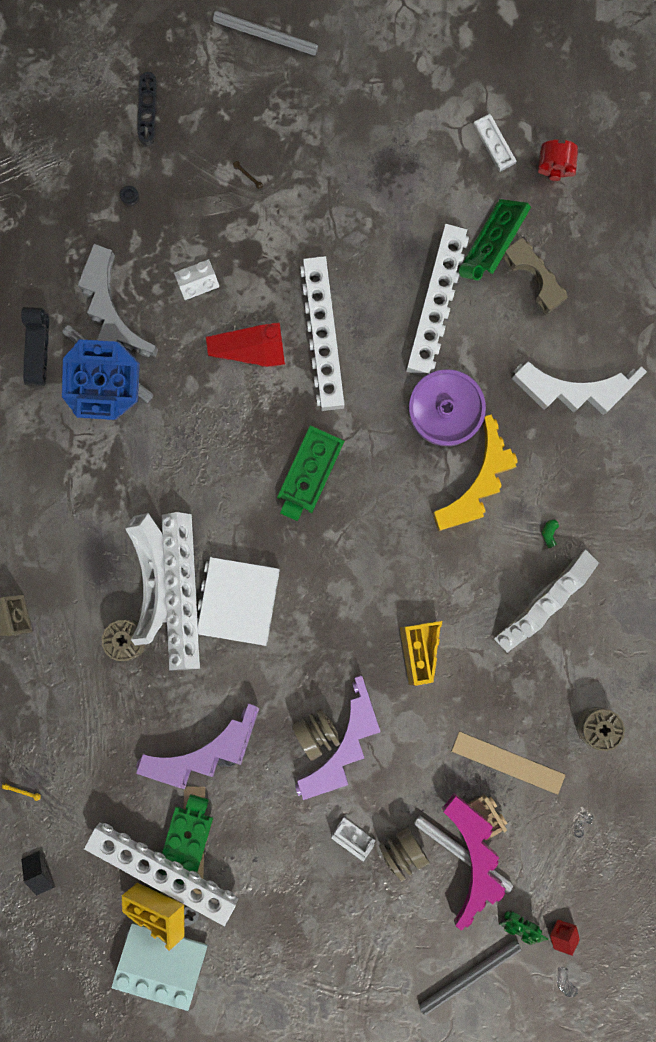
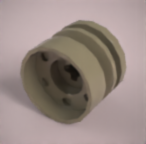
[102,620,147,661]
[576,707,625,751]
[291,709,341,761]
[379,827,430,882]

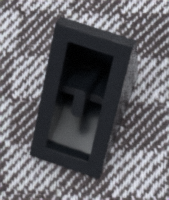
[21,851,55,896]

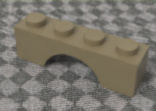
[502,238,568,315]

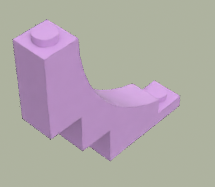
[295,675,380,800]
[136,704,259,789]

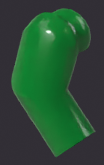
[542,520,559,549]

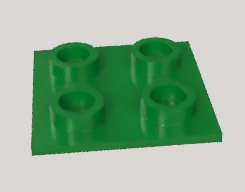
[499,911,548,945]

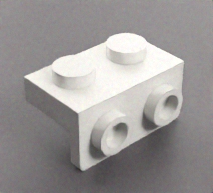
[174,259,219,300]

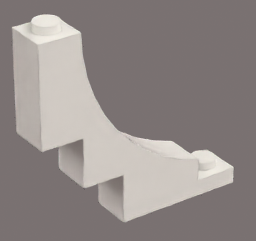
[512,362,647,415]

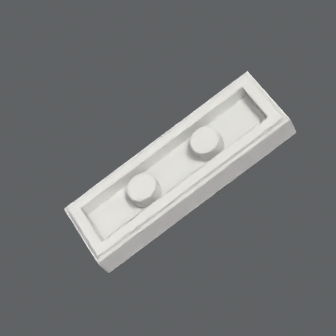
[473,114,517,172]

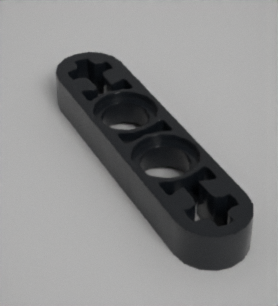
[138,72,157,146]

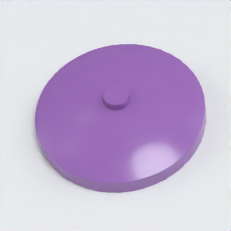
[409,370,486,446]

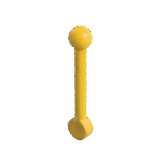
[1,783,41,801]

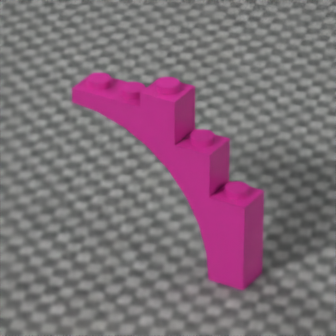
[442,793,506,931]

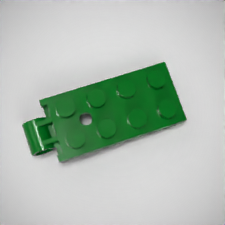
[459,199,531,281]
[277,425,345,522]
[158,794,214,885]

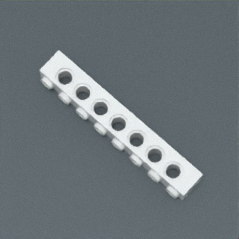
[406,224,469,376]
[300,256,344,411]
[162,512,200,670]
[84,823,238,926]

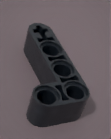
[21,307,49,386]

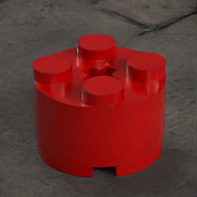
[538,140,578,181]

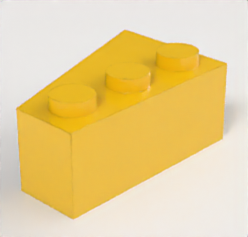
[400,621,442,686]
[122,883,185,951]

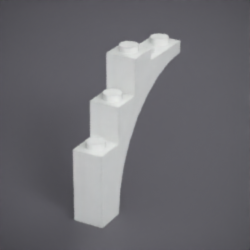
[125,513,167,645]
[494,549,599,653]

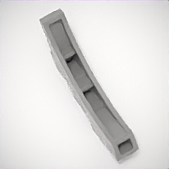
[78,244,158,358]

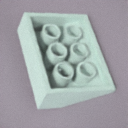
[111,922,208,1011]

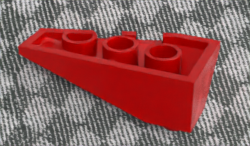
[206,323,285,367]

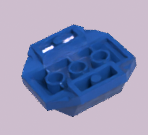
[62,339,140,420]

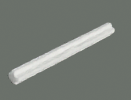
[414,816,513,893]

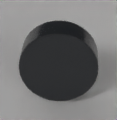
[120,186,139,206]

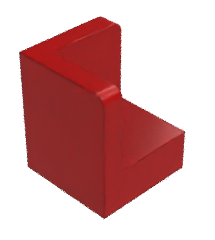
[550,919,580,956]

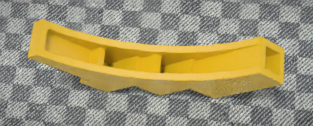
[432,414,518,531]

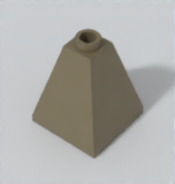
[0,595,33,636]

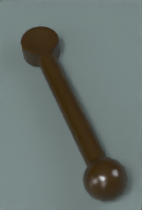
[233,161,263,189]

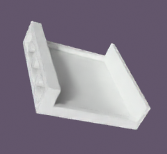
[197,557,280,646]

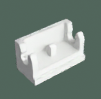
[331,817,375,862]

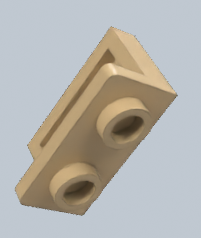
[468,794,507,841]

